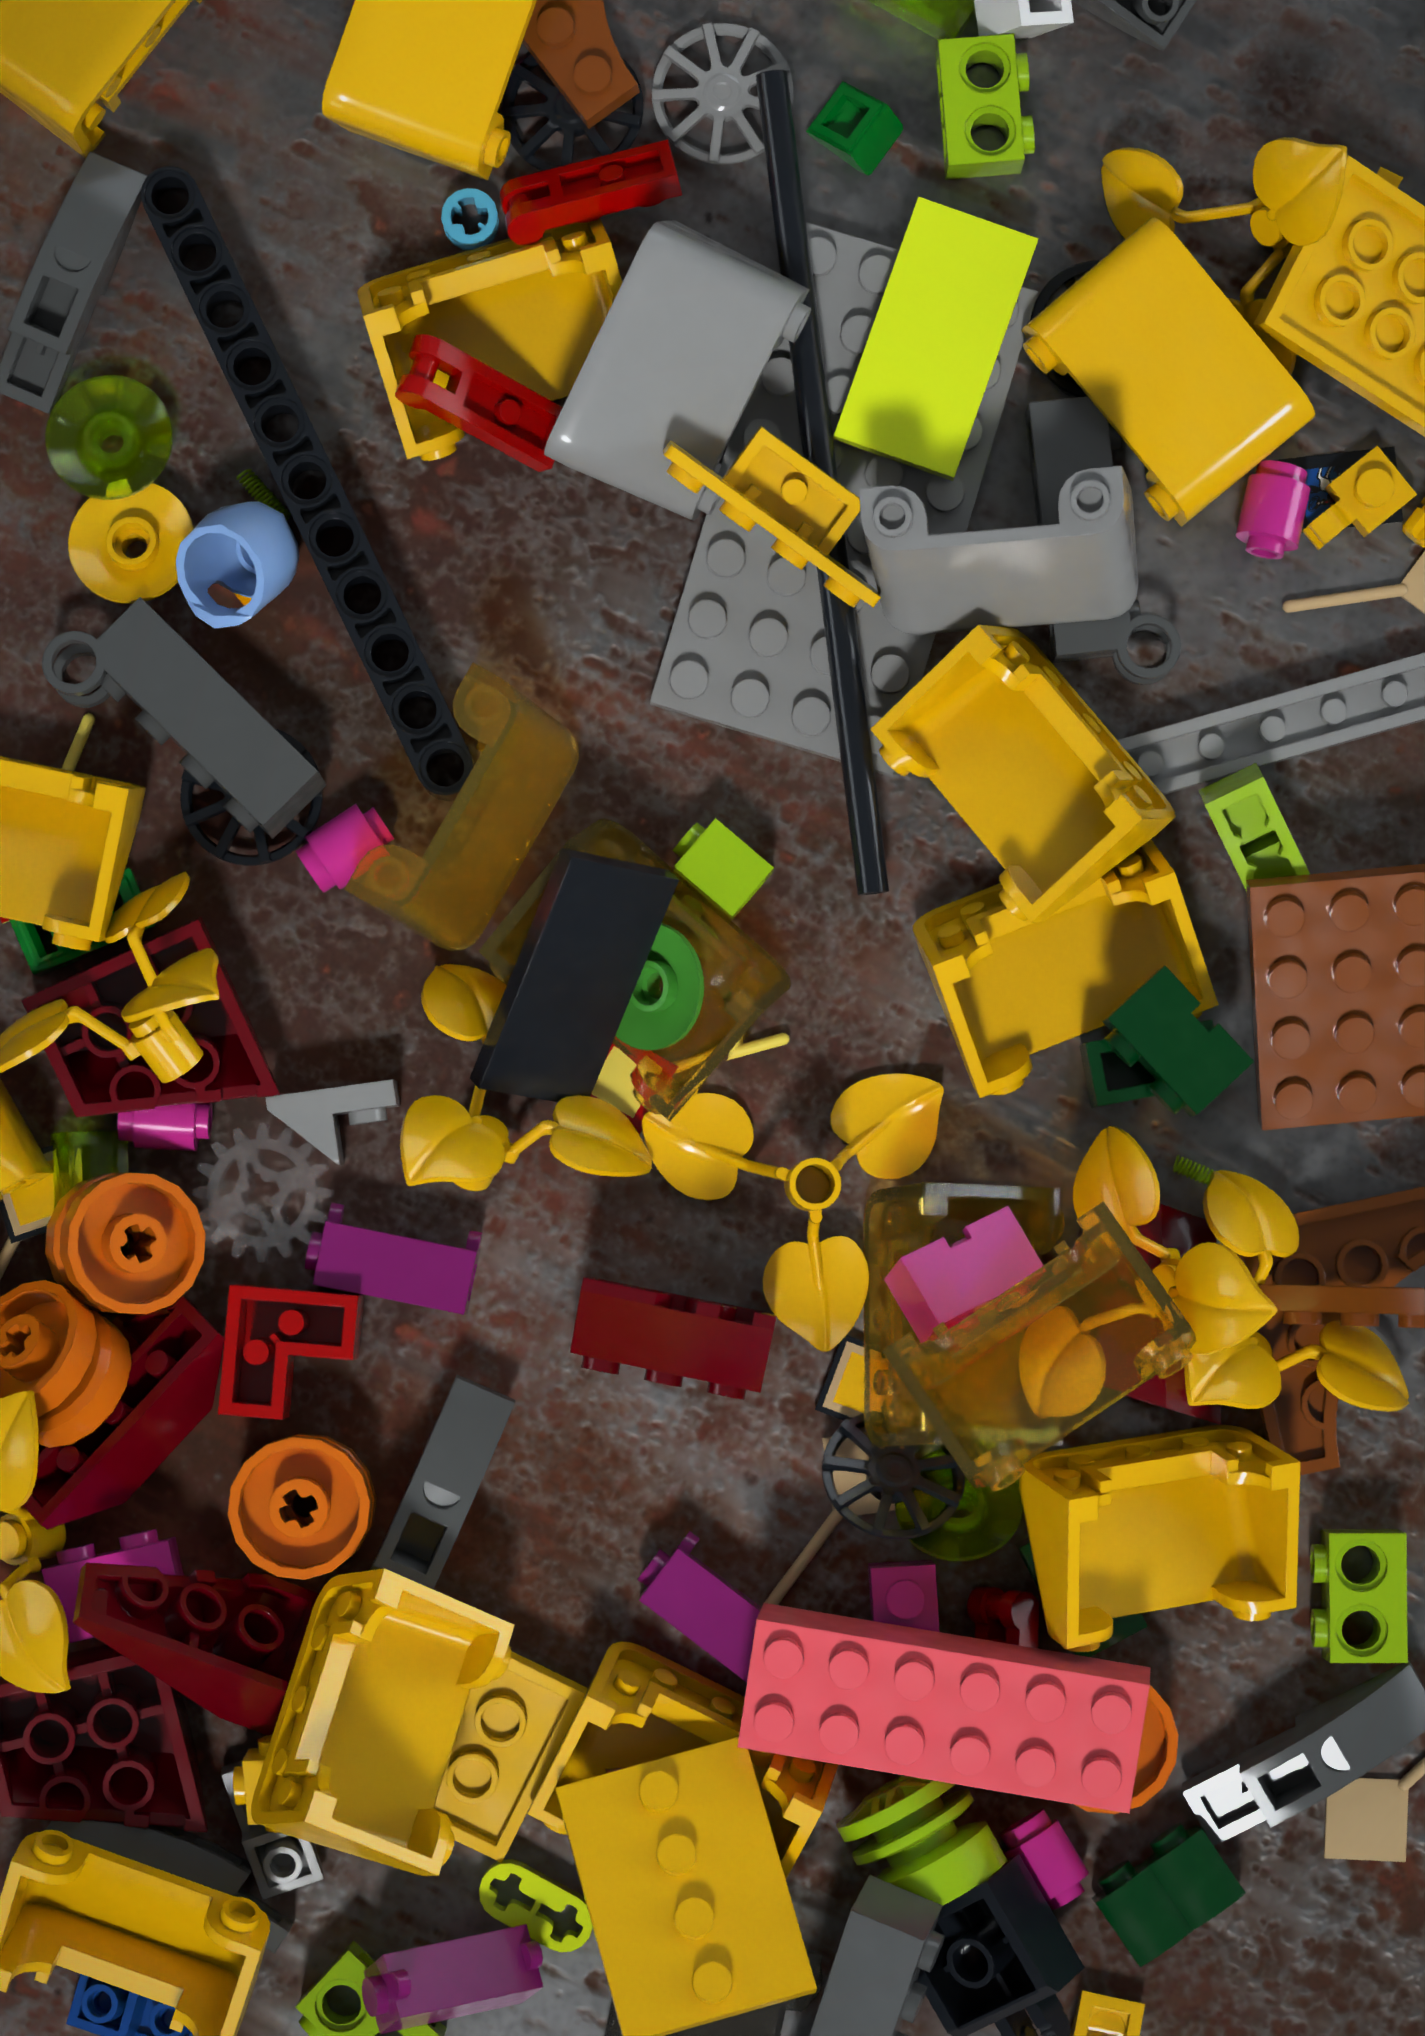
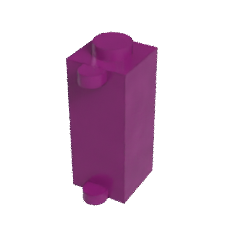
[305,1202,482,1315]
[637,1531,762,1682]
[362,1924,543,2034]

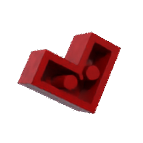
[218,1284,364,1420]

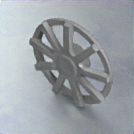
[652,22,794,165]

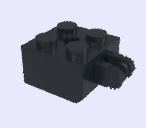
[917,1854,1085,2036]

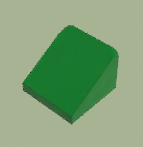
[806,81,903,176]

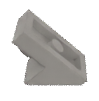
[265,1079,401,1166]

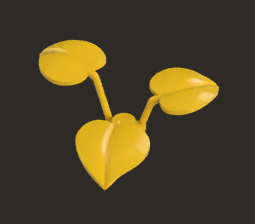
[1101,137,1347,375]
[0,871,219,1083]
[400,964,652,1191]
[642,1073,944,1352]
[1022,1126,1278,1423]
[1184,1170,1409,1412]
[0,1391,71,1693]

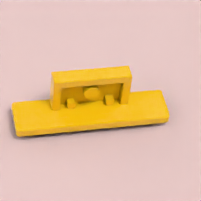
[663,425,881,608]

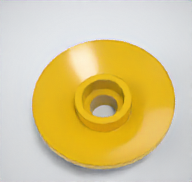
[68,481,194,604]

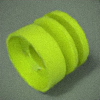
[836,1775,1007,1905]

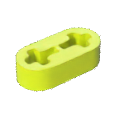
[479,1859,593,1952]

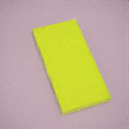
[833,196,1039,481]

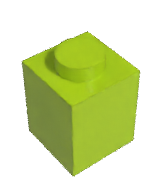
[673,818,774,920]

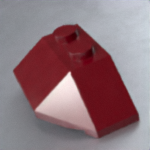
[23,1296,225,1529]

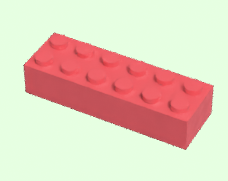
[737,1603,1151,1814]

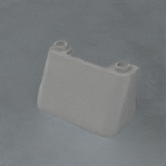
[544,220,811,521]
[859,466,1138,635]

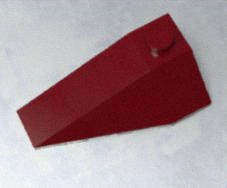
[73,1562,319,1735]

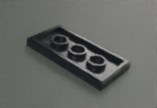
[470,848,679,1102]

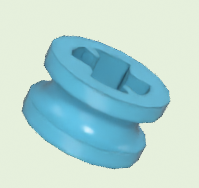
[441,188,499,250]

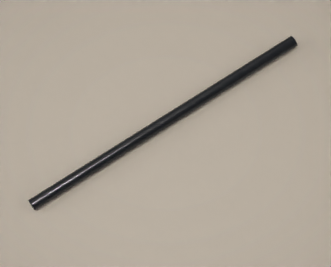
[756,70,889,896]

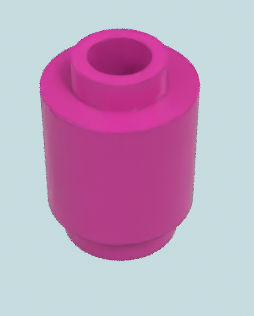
[1236,460,1311,559]
[296,803,394,893]
[117,1102,213,1151]
[999,1808,1089,1910]

